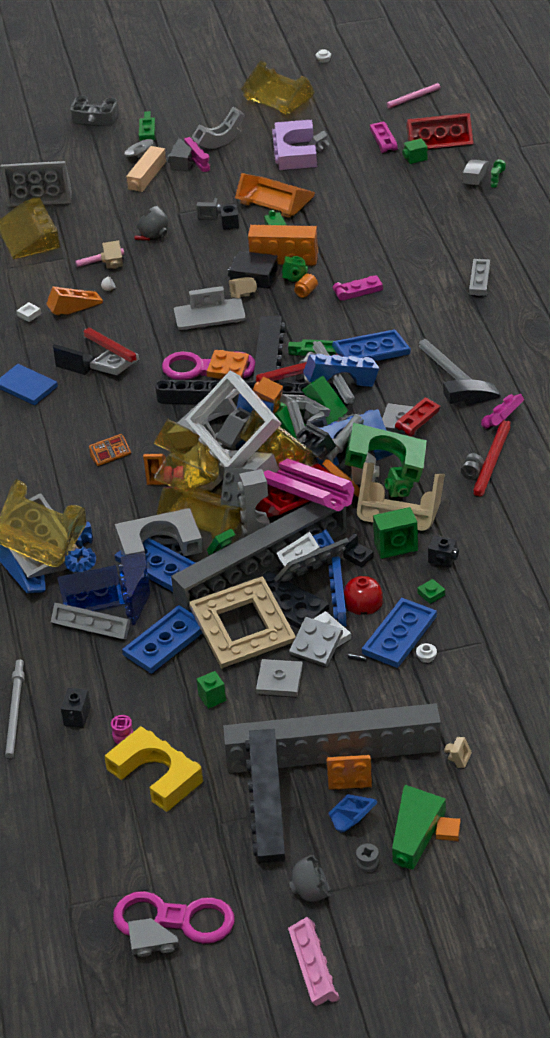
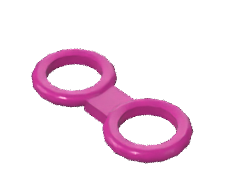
[162,351,255,380]
[113,892,234,944]

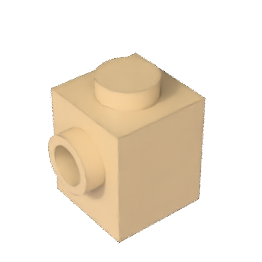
[101,241,123,268]

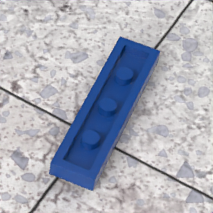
[328,557,347,626]

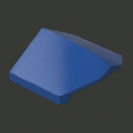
[329,794,377,832]

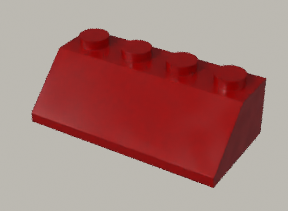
[406,113,473,149]

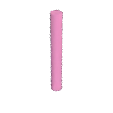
[75,248,124,267]

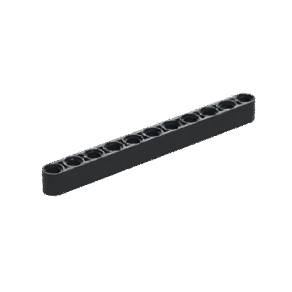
[155,380,350,407]

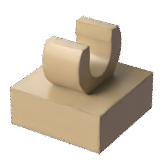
[444,737,472,768]

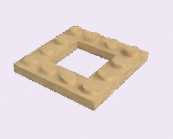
[189,576,296,668]

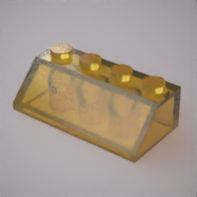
[239,408,315,469]

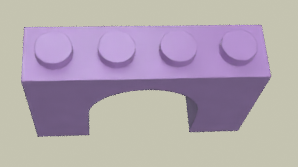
[272,120,317,170]

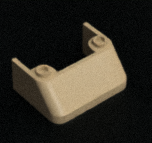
[357,462,445,531]

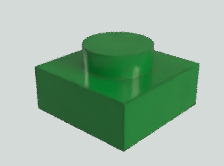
[417,579,445,604]

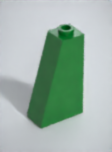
[392,785,446,870]

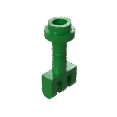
[491,160,506,188]

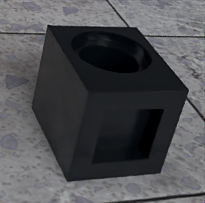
[220,204,239,230]

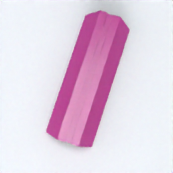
[263,458,354,512]

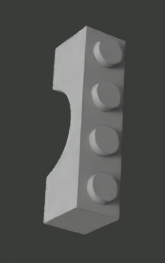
[237,469,270,537]

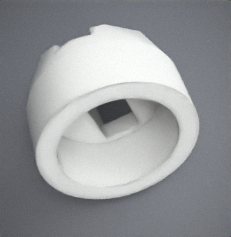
[101,276,116,291]

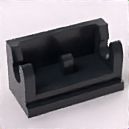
[297,422,336,460]

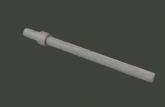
[5,659,25,758]

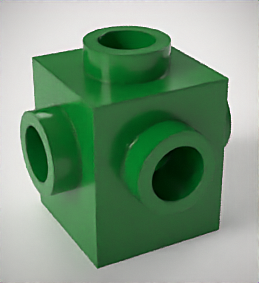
[282,256,308,282]
[385,467,413,497]

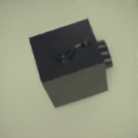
[61,688,91,728]

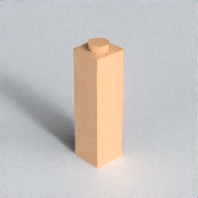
[127,146,166,192]

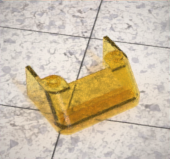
[154,419,219,492]

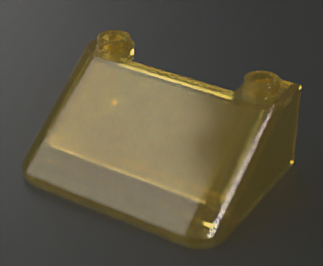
[0,479,86,567]
[156,485,243,539]

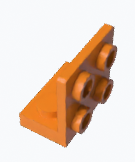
[327,755,372,789]

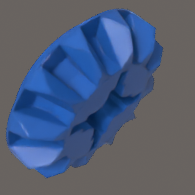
[65,546,96,573]

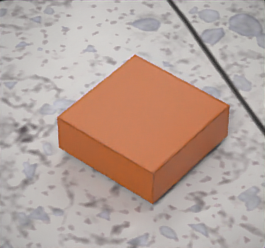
[436,817,460,841]

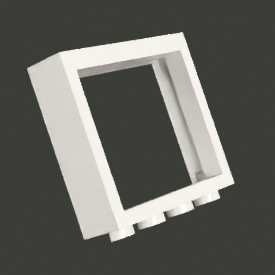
[185,370,282,468]

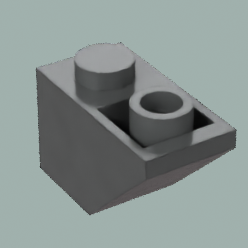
[168,139,193,171]
[216,407,255,448]

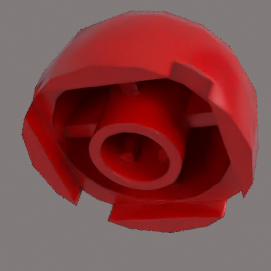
[344,576,383,615]

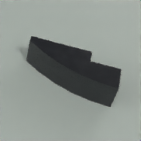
[443,379,501,406]

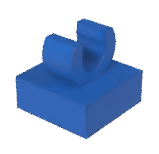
[71,522,93,546]

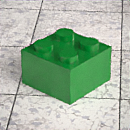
[373,507,418,559]

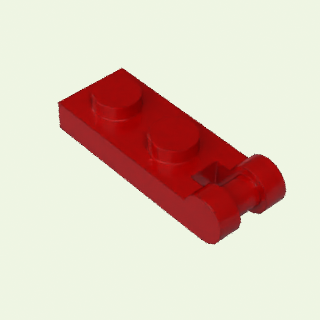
[395,397,440,437]

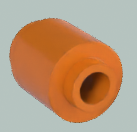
[294,274,318,297]

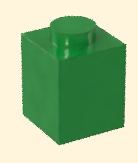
[402,139,428,164]
[197,671,226,709]

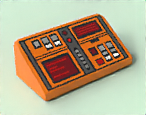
[89,434,131,466]

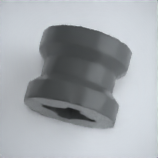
[356,844,379,873]

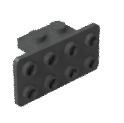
[274,538,349,583]

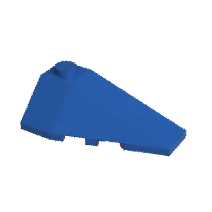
[0,537,46,593]

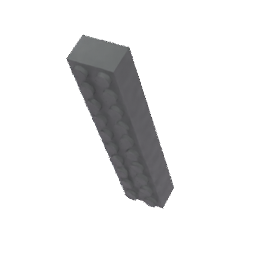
[171,502,347,614]
[223,703,441,773]

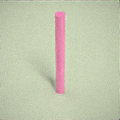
[387,83,440,108]

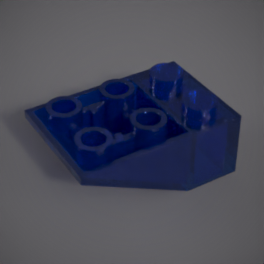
[118,553,150,625]

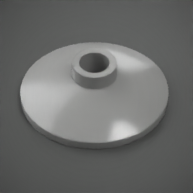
[124,139,153,158]

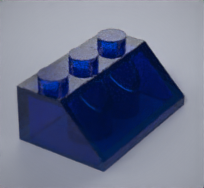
[57,565,124,610]

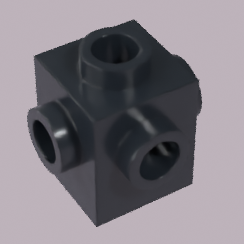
[428,535,459,567]

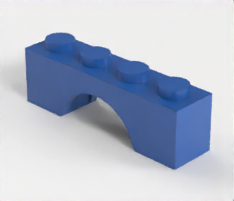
[303,354,379,386]

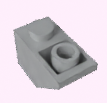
[128,918,179,957]

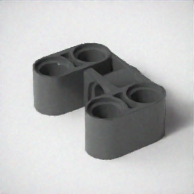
[70,96,119,126]

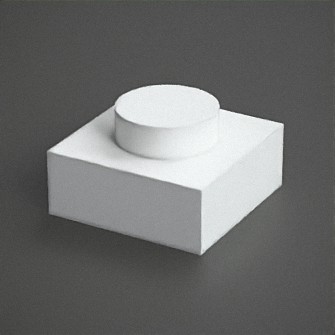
[17,302,41,322]

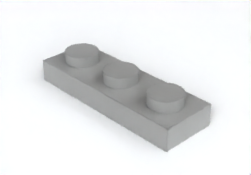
[469,259,490,296]

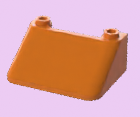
[235,173,315,218]

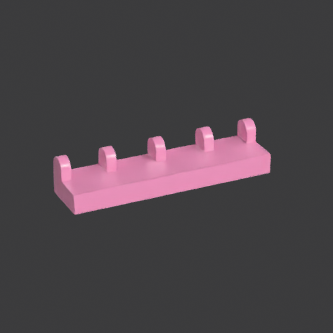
[288,917,339,1006]

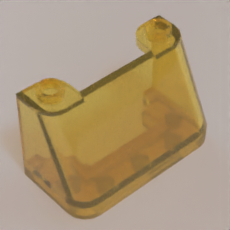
[241,60,315,114]

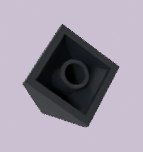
[53,344,97,375]

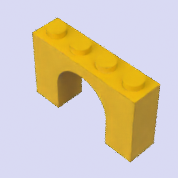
[104,726,203,812]

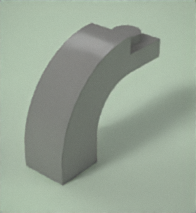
[191,107,245,149]

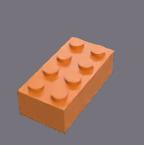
[248,225,318,265]

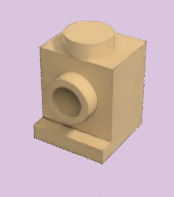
[229,277,257,298]

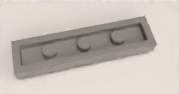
[51,603,130,639]

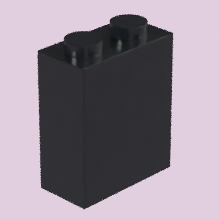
[228,251,278,289]

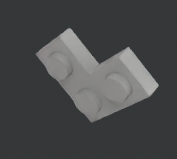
[280,394,331,417]

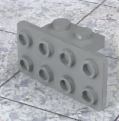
[174,286,246,330]

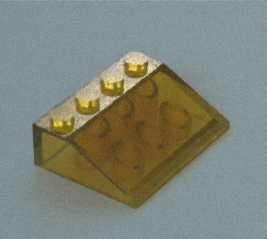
[0,197,60,259]

